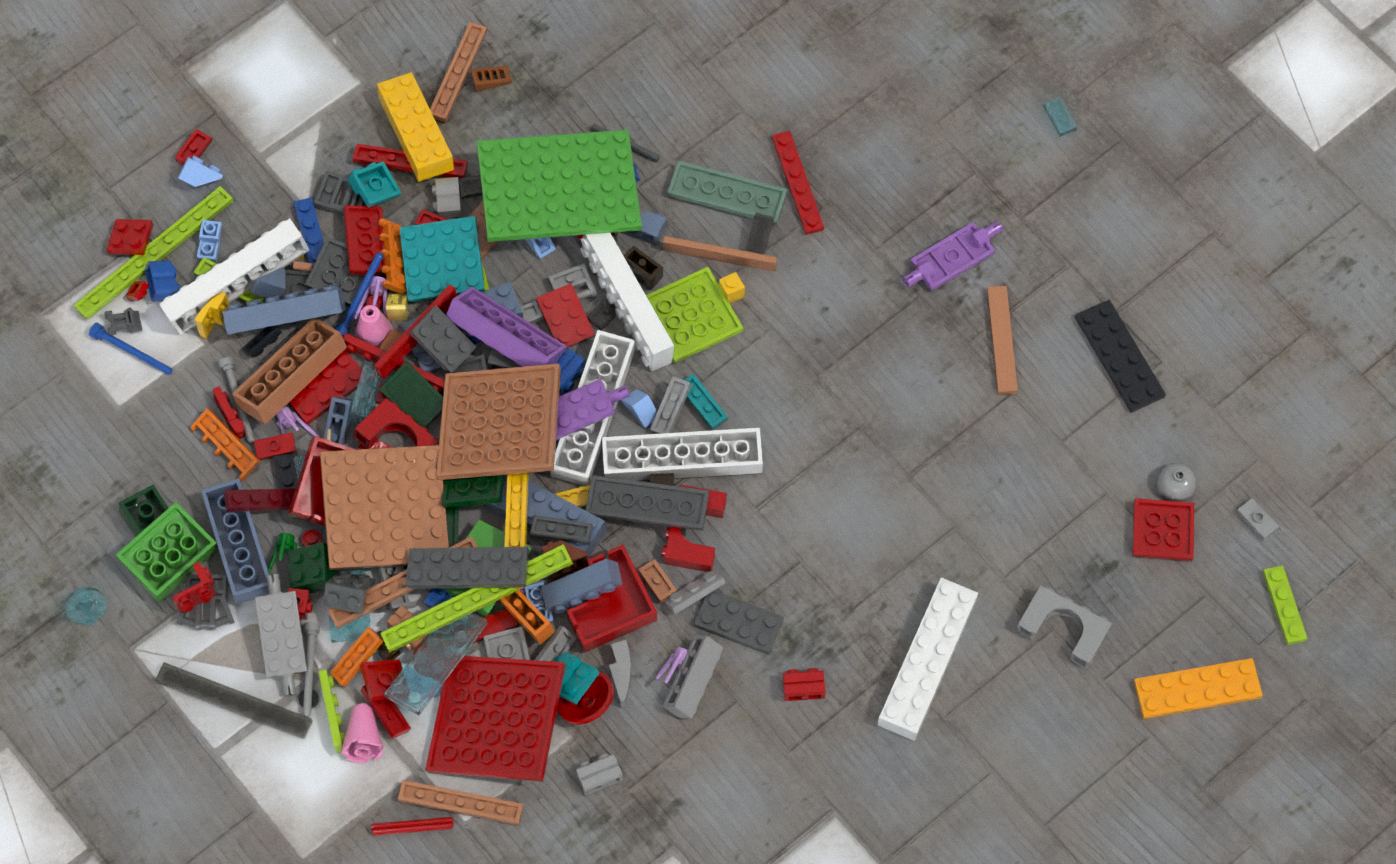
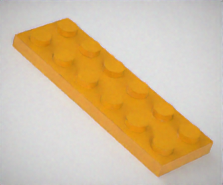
[1134,658,1263,719]

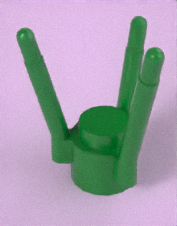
[268,533,298,574]

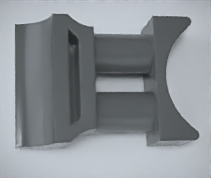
[104,307,143,336]

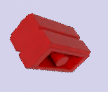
[782,668,826,702]

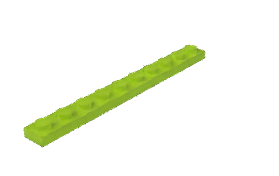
[74,186,234,321]
[380,544,573,652]

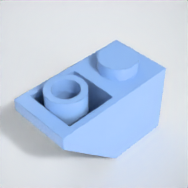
[178,155,223,187]

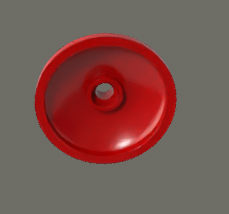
[557,672,614,725]

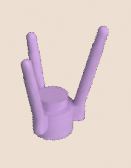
[354,276,388,319]
[276,407,321,438]
[655,647,688,683]

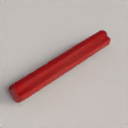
[371,817,453,836]

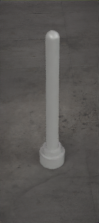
[218,357,255,443]
[303,622,320,717]

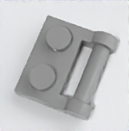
[548,264,597,300]

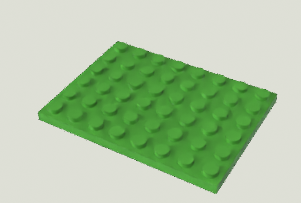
[477,130,642,242]

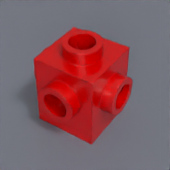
[288,588,313,621]

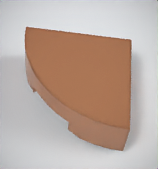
[291,261,313,272]

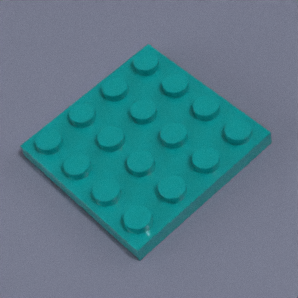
[400,216,485,303]

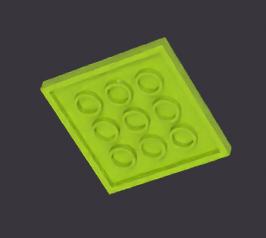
[646,267,744,364]

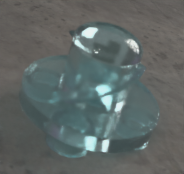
[65,587,107,625]

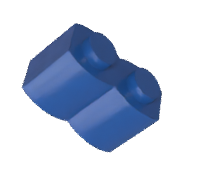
[145,261,180,302]

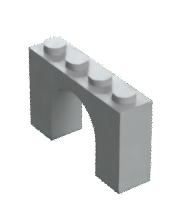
[1016,585,1112,670]

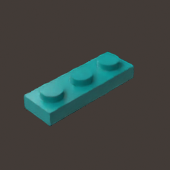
[684,374,728,430]

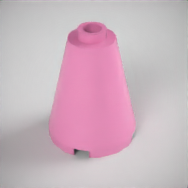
[355,305,393,348]
[342,703,383,763]

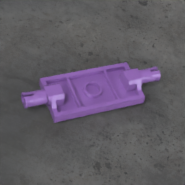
[902,220,1004,291]
[556,378,630,440]

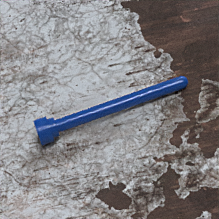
[334,252,383,338]
[89,322,172,374]

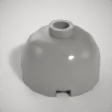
[1156,463,1196,502]

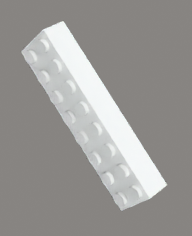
[159,218,309,335]
[581,233,674,372]
[550,330,635,486]
[602,428,763,481]
[878,578,978,741]

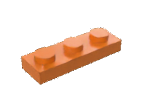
[329,627,384,687]

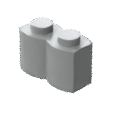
[432,177,461,218]

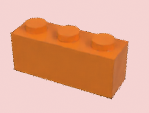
[499,590,555,645]

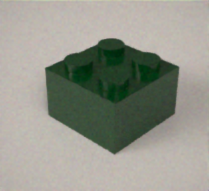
[118,484,168,537]
[288,542,336,593]

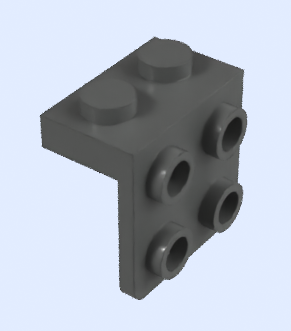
[323,570,375,614]

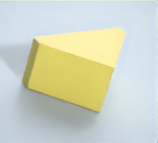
[386,293,408,321]

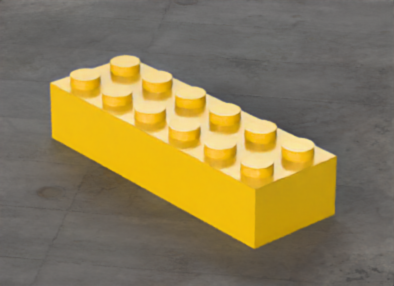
[377,72,454,182]

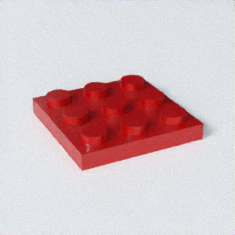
[1132,498,1195,561]

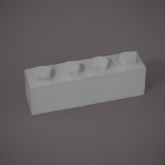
[662,635,724,719]

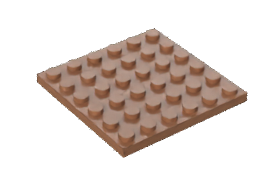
[436,364,561,480]
[320,445,449,570]

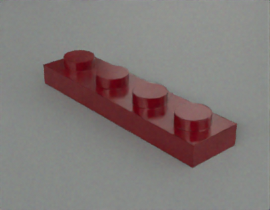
[223,488,296,512]

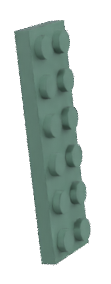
[667,160,787,225]

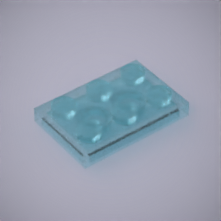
[350,361,380,427]

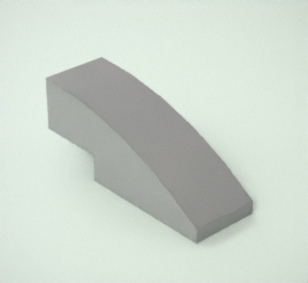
[609,640,631,708]

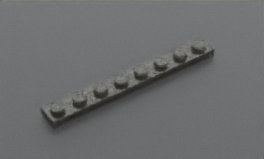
[155,662,313,739]

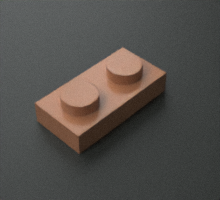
[638,559,677,603]

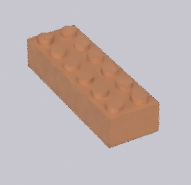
[232,318,347,425]

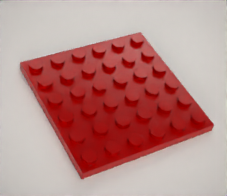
[425,655,566,782]

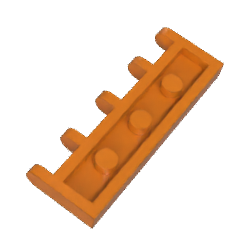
[379,219,407,294]
[190,408,261,481]

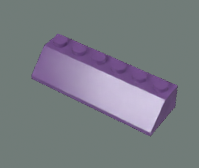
[446,287,567,367]

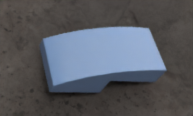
[197,220,222,263]
[524,582,553,621]

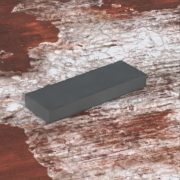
[530,515,593,545]

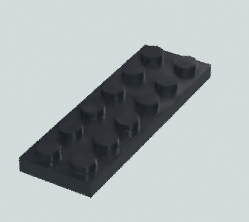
[1075,299,1166,413]

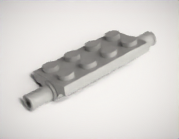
[255,574,307,696]

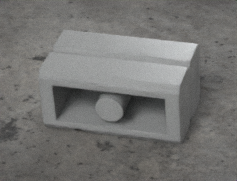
[575,754,623,796]

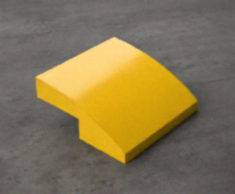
[195,292,230,339]

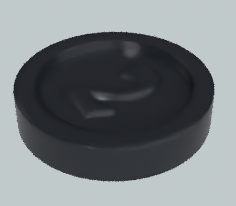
[298,689,319,709]

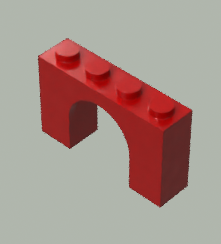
[353,398,440,449]
[661,484,727,572]

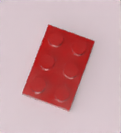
[536,283,595,349]

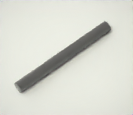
[591,123,660,162]

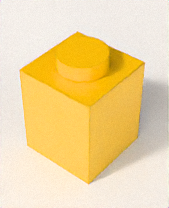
[719,272,745,304]

